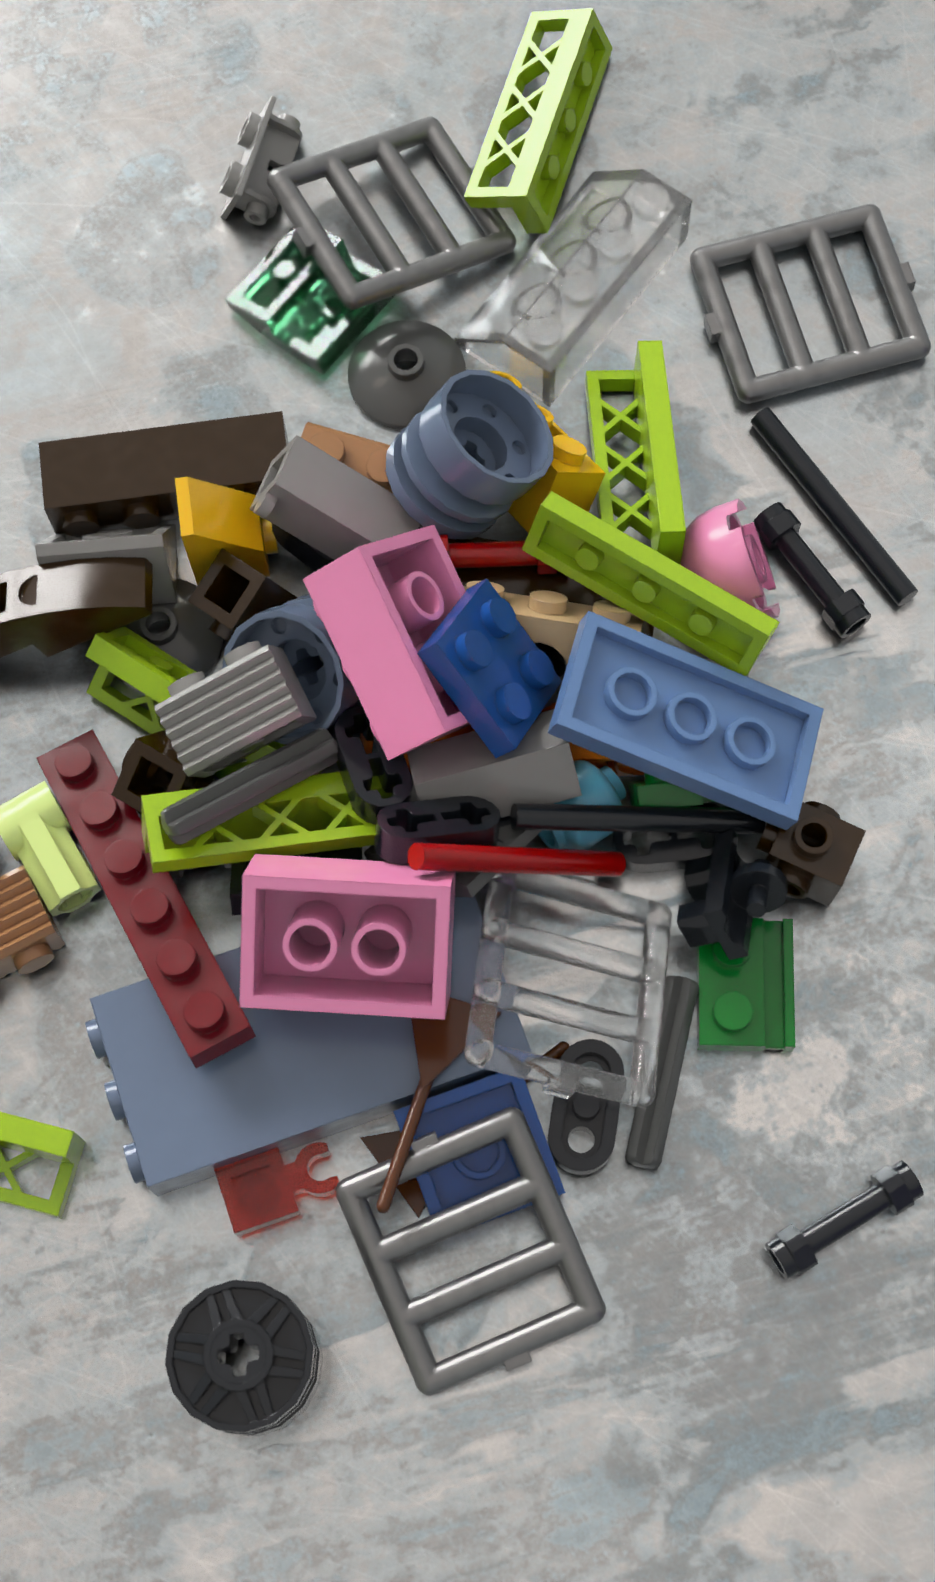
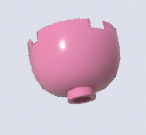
[680,498,780,619]

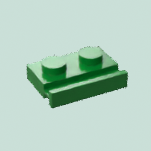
[697,918,795,1052]

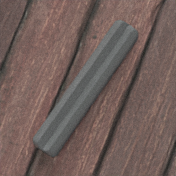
[160,728,339,845]
[625,975,699,1169]

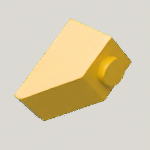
[175,477,279,585]

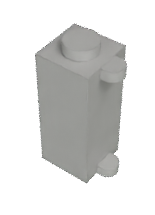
[250,435,420,560]
[407,709,582,818]

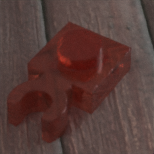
[214,1142,340,1237]

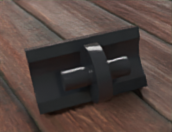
[677,830,788,960]

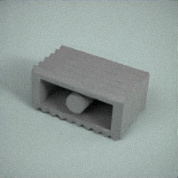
[154,641,317,778]

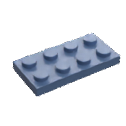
[548,611,823,830]

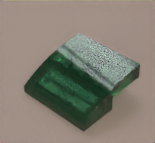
[225,226,395,375]

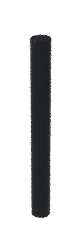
[750,407,918,606]
[510,803,766,834]

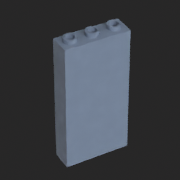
[85,895,532,1196]

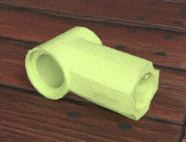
[0,781,101,917]

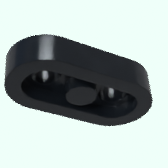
[548,1039,624,1175]

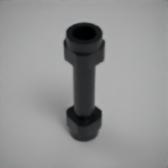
[753,502,871,639]
[765,1160,924,1279]

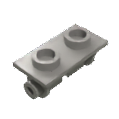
[219,96,303,225]

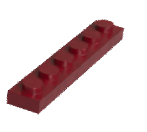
[36,729,256,1069]

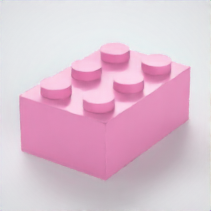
[303,524,470,761]
[239,854,456,1020]

